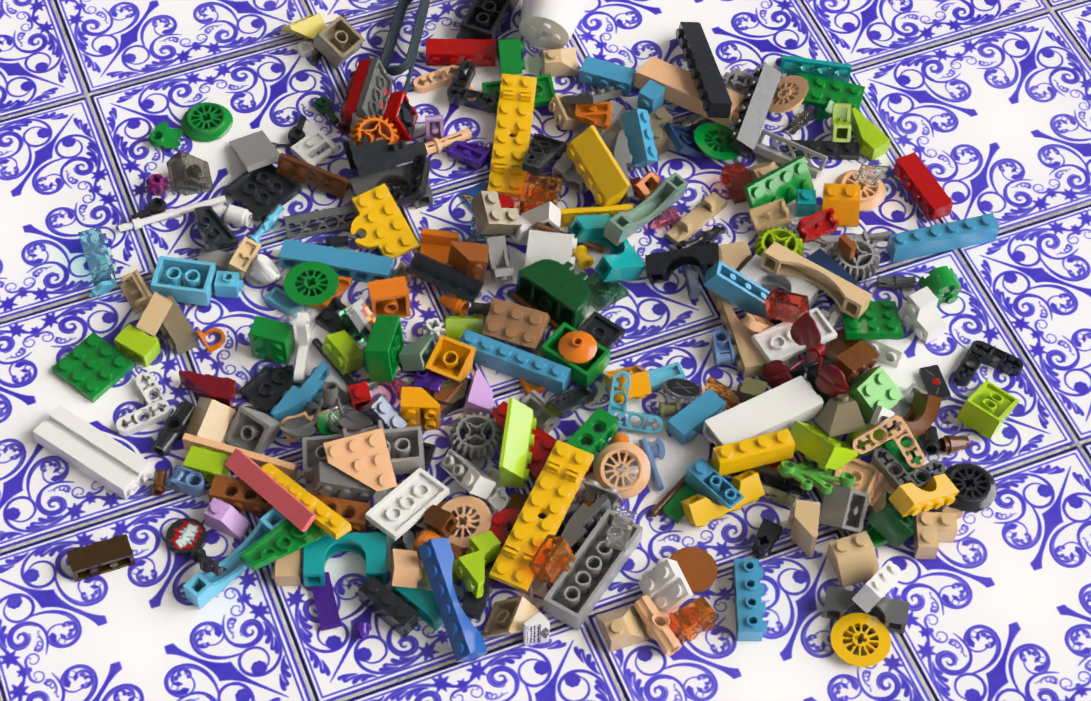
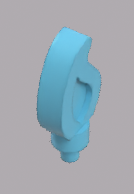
[88,278,117,297]

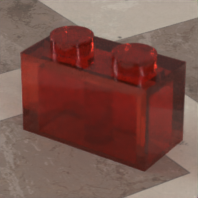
[719,161,753,205]
[765,288,810,323]

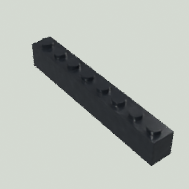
[676,22,732,118]

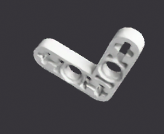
[294,312,311,384]
[116,372,171,436]

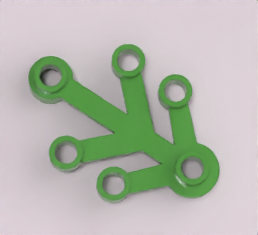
[777,461,856,494]

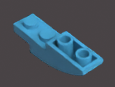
[271,362,330,422]

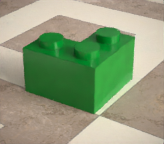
[496,37,525,75]

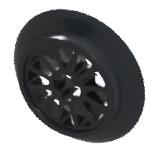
[944,463,997,512]

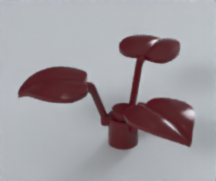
[762,312,851,396]

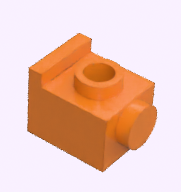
[632,171,661,201]

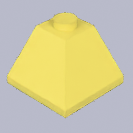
[281,13,326,40]

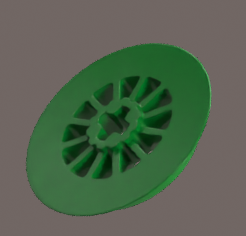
[181,102,233,142]
[694,123,740,161]
[284,261,339,305]

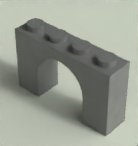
[350,163,433,209]

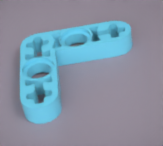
[608,370,664,433]

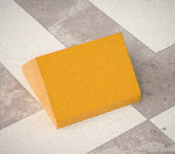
[425,335,476,383]

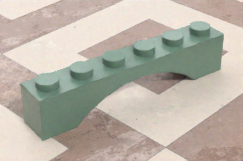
[603,172,689,246]

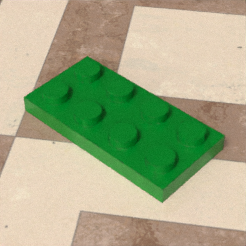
[796,71,865,112]
[481,74,556,114]
[743,155,814,209]

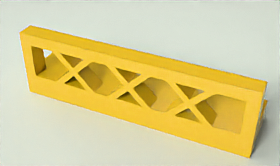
[560,204,634,228]

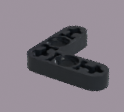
[447,61,496,112]
[389,154,431,207]
[954,341,1023,387]

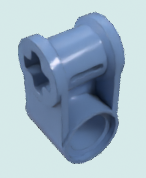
[711,328,735,366]
[166,465,206,498]

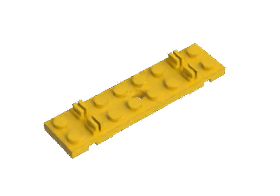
[487,73,537,198]
[489,440,594,593]

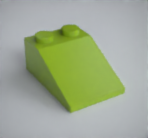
[957,380,1020,439]

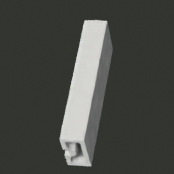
[702,376,824,447]
[33,404,152,500]

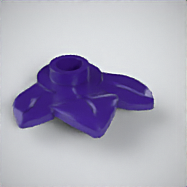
[412,369,449,393]

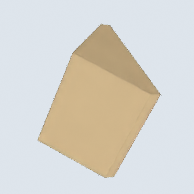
[185,397,236,443]

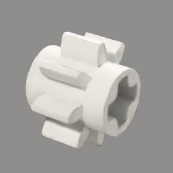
[423,318,446,341]

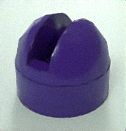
[353,622,370,639]

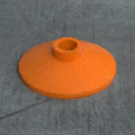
[558,331,597,364]

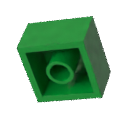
[248,316,296,365]

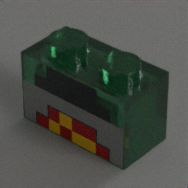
[339,298,376,344]

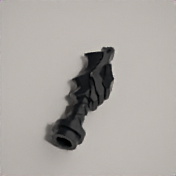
[677,225,726,249]
[190,547,227,576]

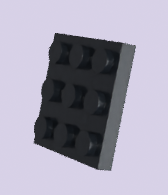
[224,164,302,222]

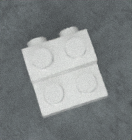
[638,558,693,615]

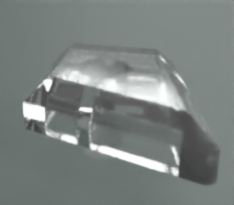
[855,164,889,185]

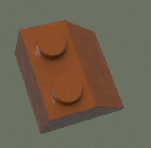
[447,240,489,282]

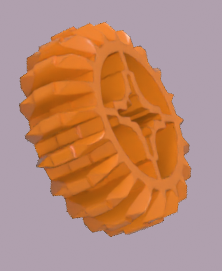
[350,114,399,146]

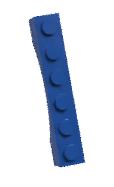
[417,538,488,662]

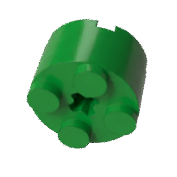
[918,266,962,307]

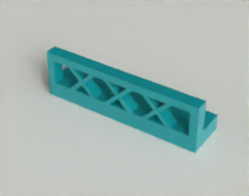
[780,55,852,82]

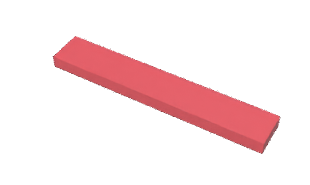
[224,448,317,532]

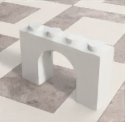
[739,254,819,322]

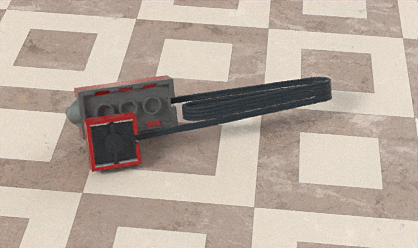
[343,0,430,142]

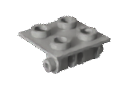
[580,479,624,512]

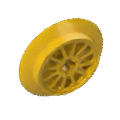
[830,613,891,667]

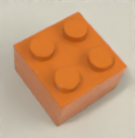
[367,276,410,318]

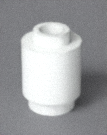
[223,205,252,227]

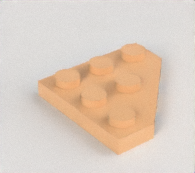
[323,427,397,491]

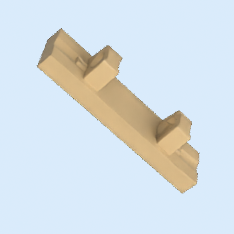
[666,192,728,245]

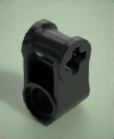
[752,518,783,559]

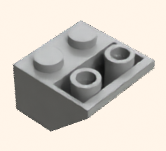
[819,485,870,533]

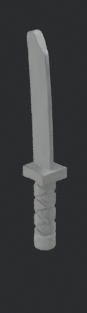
[820,231,892,243]

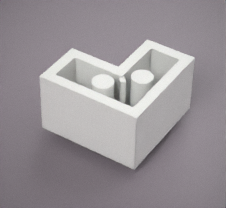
[903,286,947,344]

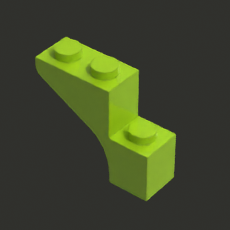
[456,531,501,599]

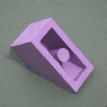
[425,115,444,142]
[462,370,495,416]
[203,498,251,541]

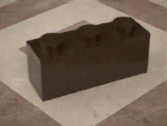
[67,534,135,582]

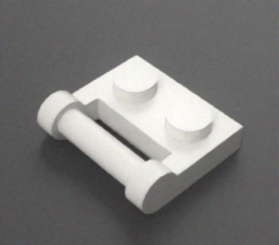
[290,128,339,166]

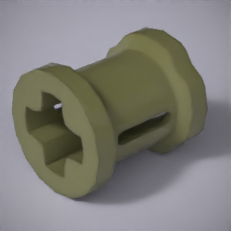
[659,400,680,419]

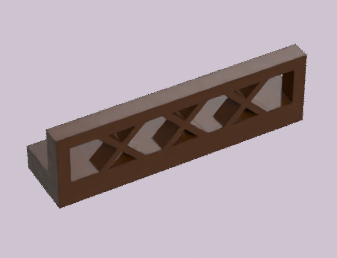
[276,153,350,199]

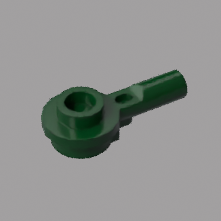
[314,97,340,124]

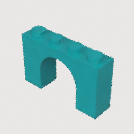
[568,214,646,282]
[303,532,387,587]

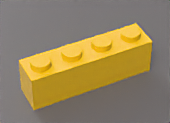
[711,429,795,476]

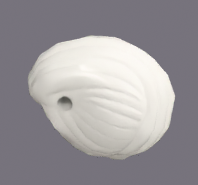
[249,254,281,284]

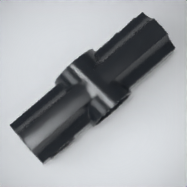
[152,400,196,457]

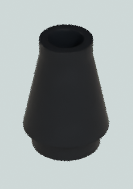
[921,426,941,455]

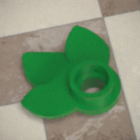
[148,122,183,149]

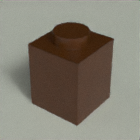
[422,504,458,538]

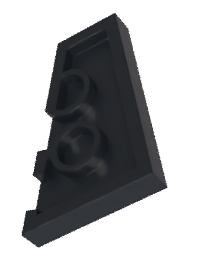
[193,205,239,252]

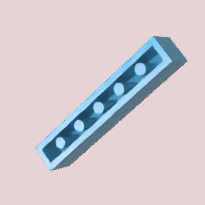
[886,213,1000,263]
[279,239,394,283]
[459,329,571,395]

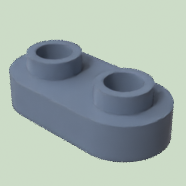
[684,266,701,300]

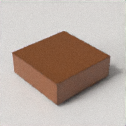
[837,234,857,260]

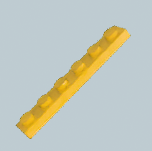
[261,462,351,540]

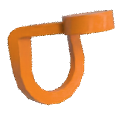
[195,328,226,352]

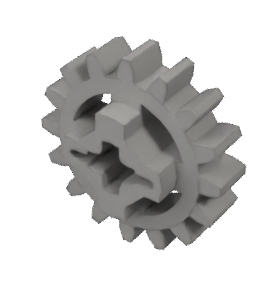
[722,68,753,95]

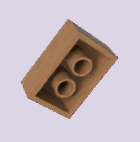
[482,298,550,354]

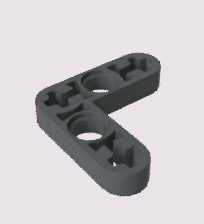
[871,447,946,490]

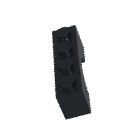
[645,243,723,284]

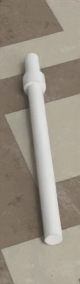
[118,195,226,232]

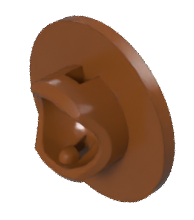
[669,547,717,594]

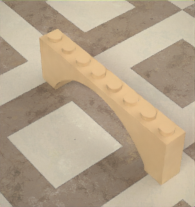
[711,240,789,379]

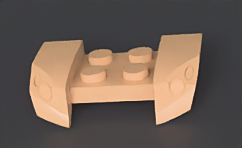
[813,458,895,512]

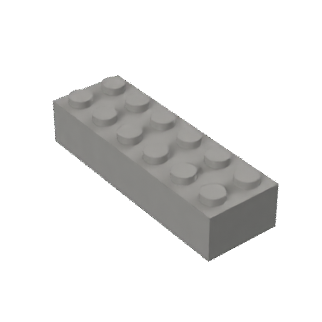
[302,426,425,484]
[543,509,643,630]

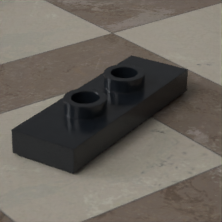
[545,385,596,418]

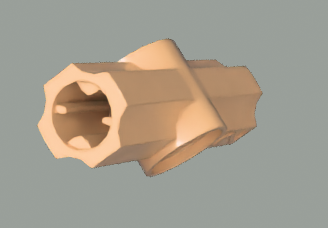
[633,595,682,656]

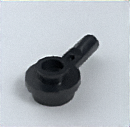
[288,115,307,144]
[131,198,167,219]

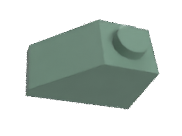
[398,334,436,371]

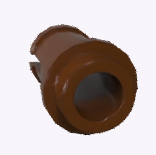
[150,469,167,496]

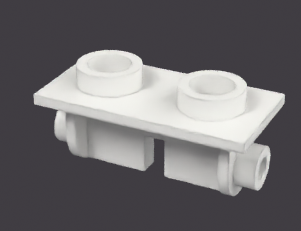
[866,340,904,368]

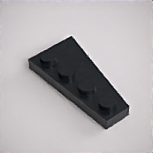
[522,133,567,175]

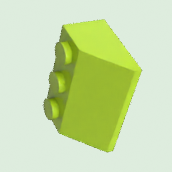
[790,420,859,471]

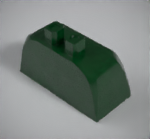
[516,259,592,329]

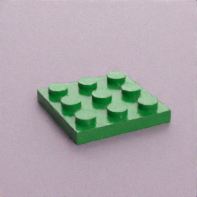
[840,300,904,340]
[52,332,135,403]

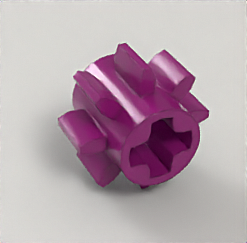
[146,173,169,196]

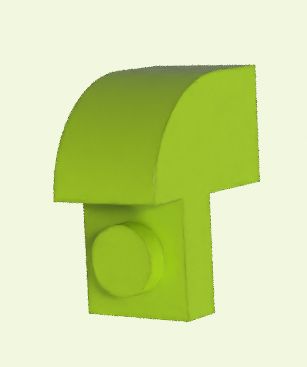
[830,103,852,143]

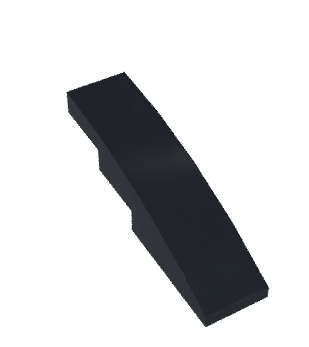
[462,559,496,620]

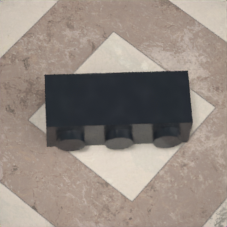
[358,576,419,638]

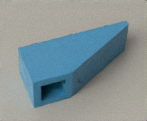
[684,457,744,509]

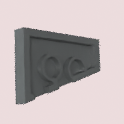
[563,86,622,104]

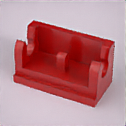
[796,207,839,244]

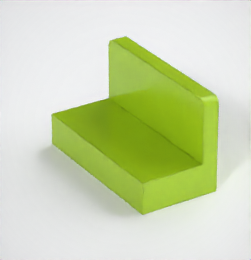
[445,315,484,341]

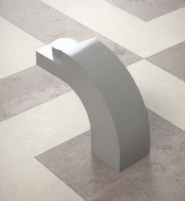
[485,235,514,284]

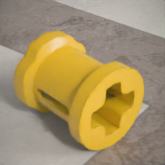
[572,245,594,270]

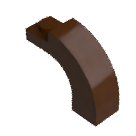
[881,392,942,438]

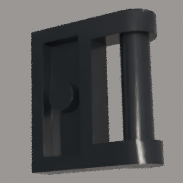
[315,297,357,336]

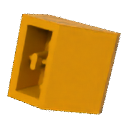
[400,387,441,430]

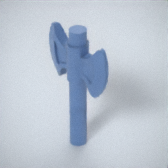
[632,437,665,491]

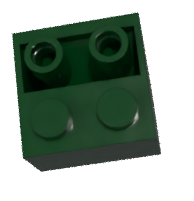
[868,490,914,548]

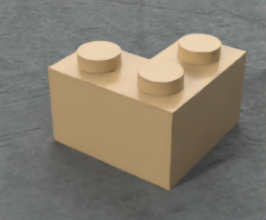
[913,512,958,560]

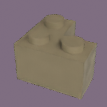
[649,107,674,156]
[471,191,521,235]

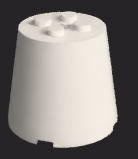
[519,0,591,49]

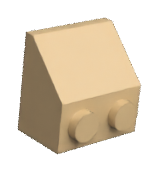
[787,499,820,558]
[826,531,879,588]

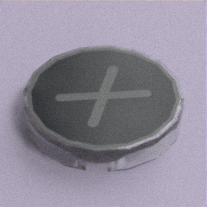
[663,378,702,403]

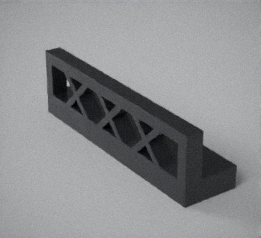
[405,251,484,304]

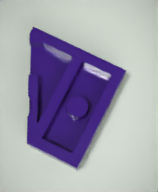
[447,141,493,169]

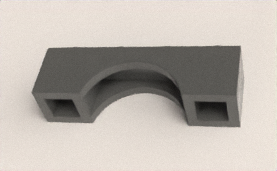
[822,586,910,634]

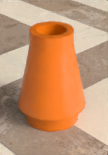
[440,294,469,315]

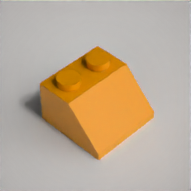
[822,183,861,227]
[602,365,652,403]

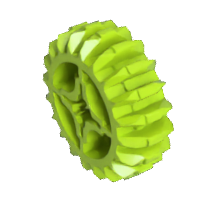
[754,226,804,257]

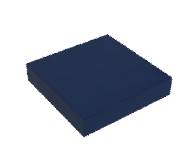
[664,122,706,159]

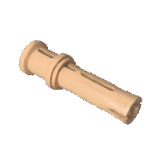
[425,128,472,157]

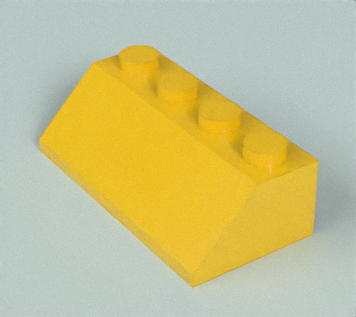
[566,125,631,207]

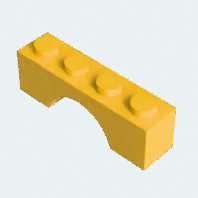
[681,470,765,528]
[888,474,960,517]

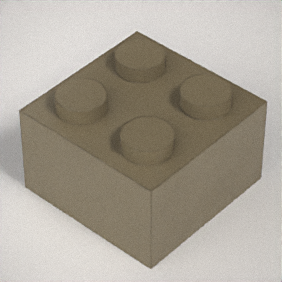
[312,15,365,68]

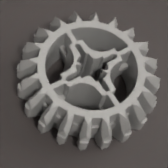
[830,236,880,282]
[449,412,502,462]

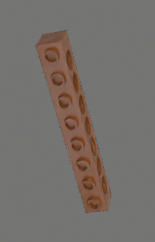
[208,474,371,533]

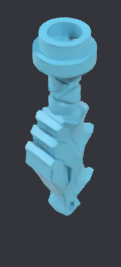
[247,204,285,244]

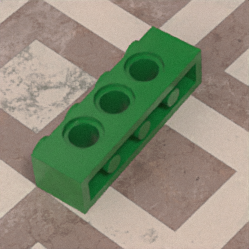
[566,407,618,456]

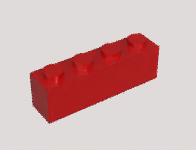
[426,38,496,67]
[894,152,953,221]

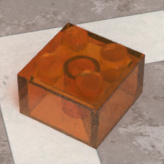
[519,173,562,215]

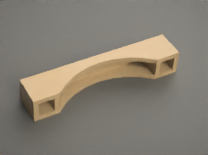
[760,242,872,320]

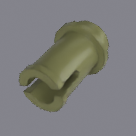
[769,487,796,508]

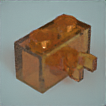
[528,534,576,585]
[668,596,717,644]

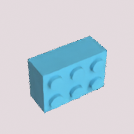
[150,256,217,306]

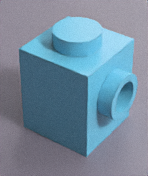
[214,270,244,298]

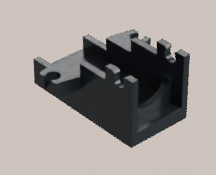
[342,136,428,177]

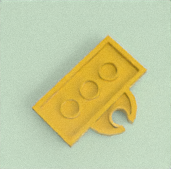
[350,183,419,259]

